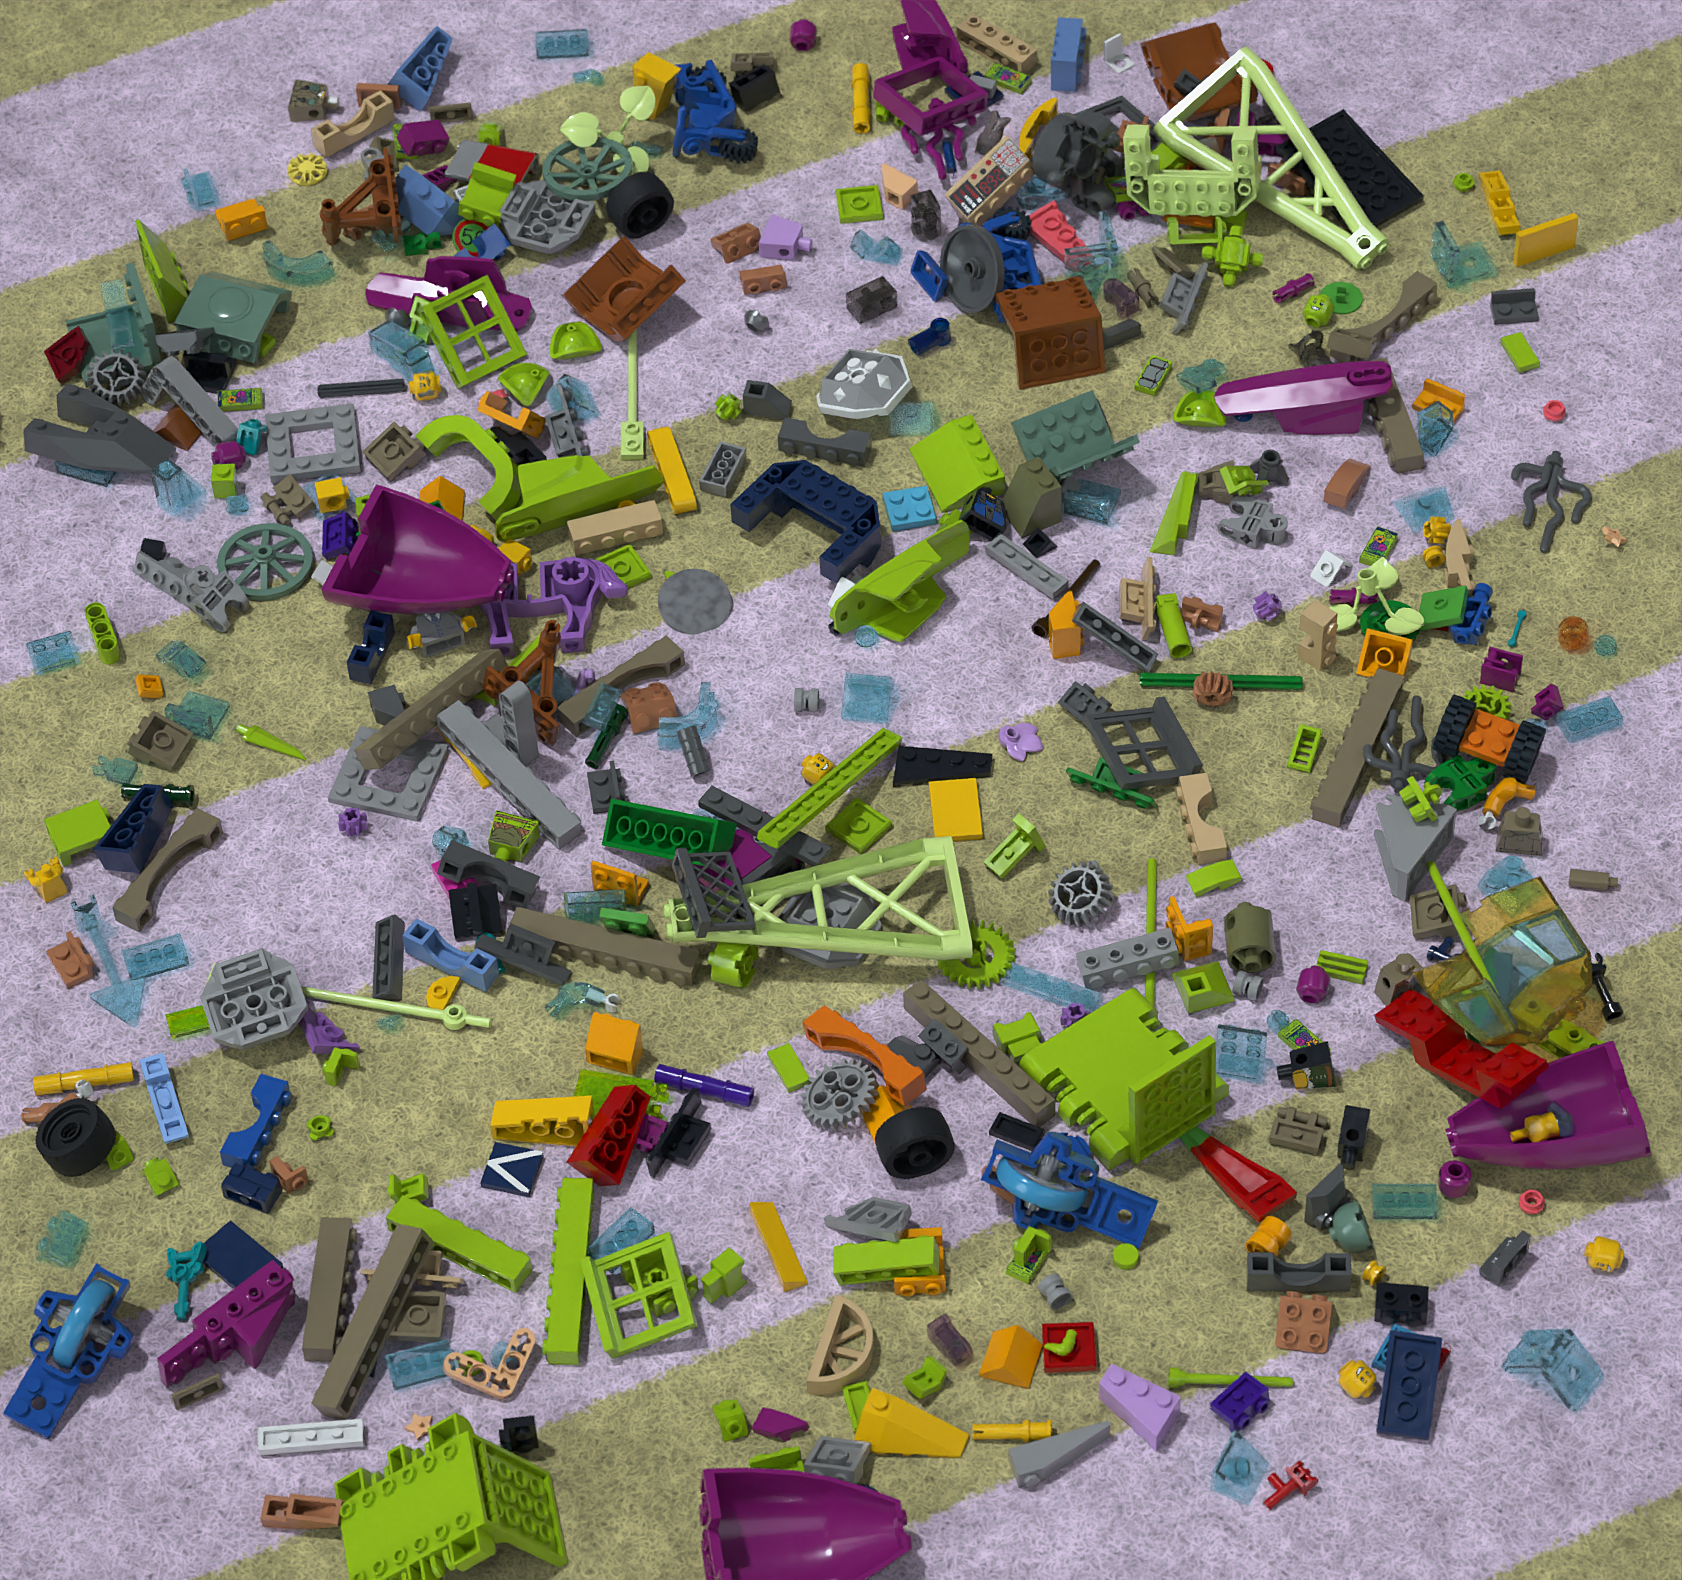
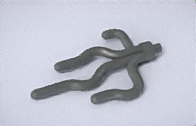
[1511,451,1592,553]
[1363,695,1445,794]

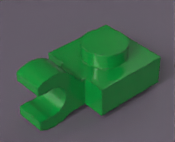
[403,232,442,256]

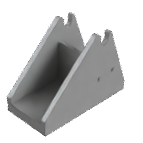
[1374,794,1457,902]

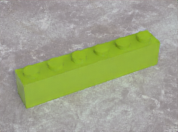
[386,1195,532,1293]

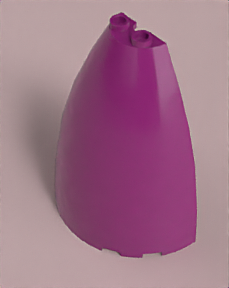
[321,484,515,615]
[1445,1040,1651,1170]
[699,1468,912,1580]

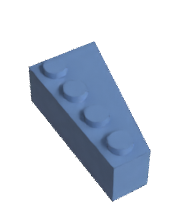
[1051,17,1087,92]
[388,26,453,111]

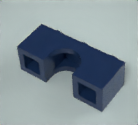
[347,611,395,684]

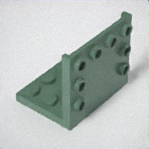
[66,262,161,388]
[1011,390,1140,481]

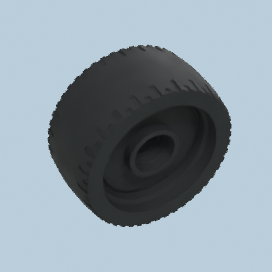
[606,171,674,239]
[35,1098,116,1177]
[875,1107,955,1180]

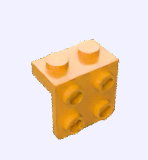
[215,199,268,241]

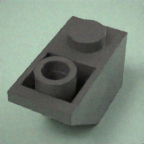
[743,380,792,419]
[368,684,406,726]

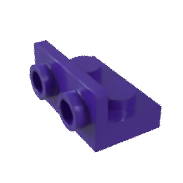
[322,511,359,560]
[1210,1371,1270,1435]

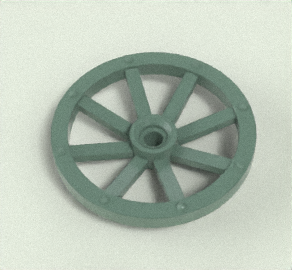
[542,137,633,201]
[217,523,313,601]

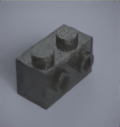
[910,189,941,242]
[846,276,897,324]

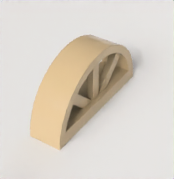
[806,1294,873,1395]

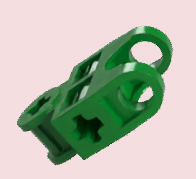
[1424,754,1496,812]

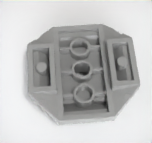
[499,180,596,255]
[778,883,882,969]
[200,948,309,1050]

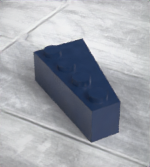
[93,784,174,874]

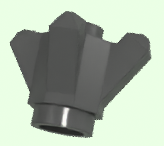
[1249,449,1289,485]

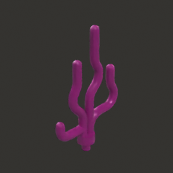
[901,97,977,180]

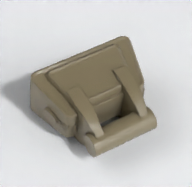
[1198,460,1236,504]

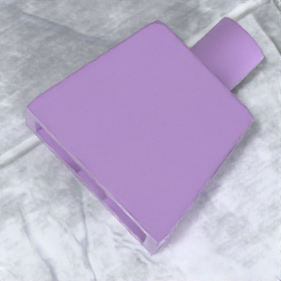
[759,214,813,260]

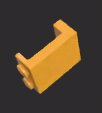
[477,391,547,439]
[894,1227,946,1297]

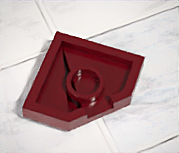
[44,326,90,384]

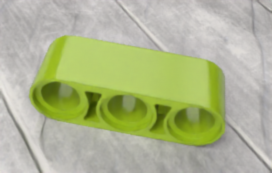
[84,602,120,665]

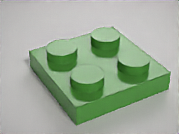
[599,907,655,937]

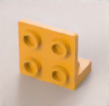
[590,861,649,906]
[1165,896,1213,962]

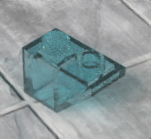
[1417,401,1454,457]

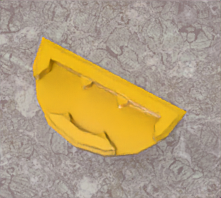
[426,976,461,1010]

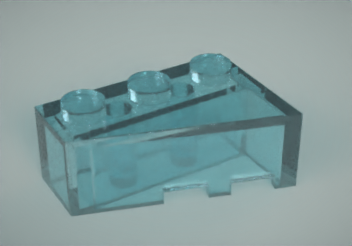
[368,320,436,381]

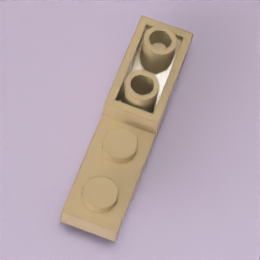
[1444,519,1475,597]

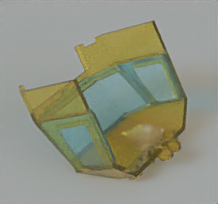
[1409,876,1592,1046]

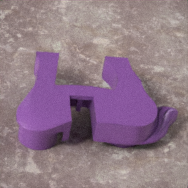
[478,557,628,657]

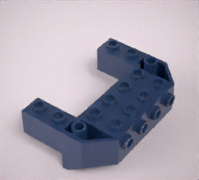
[730,460,881,584]

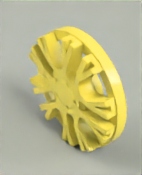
[287,153,327,186]

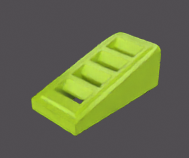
[1287,724,1323,773]

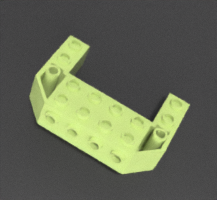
[1123,125,1262,217]

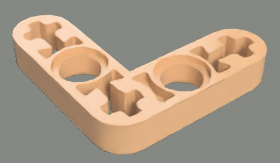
[443,1328,535,1399]

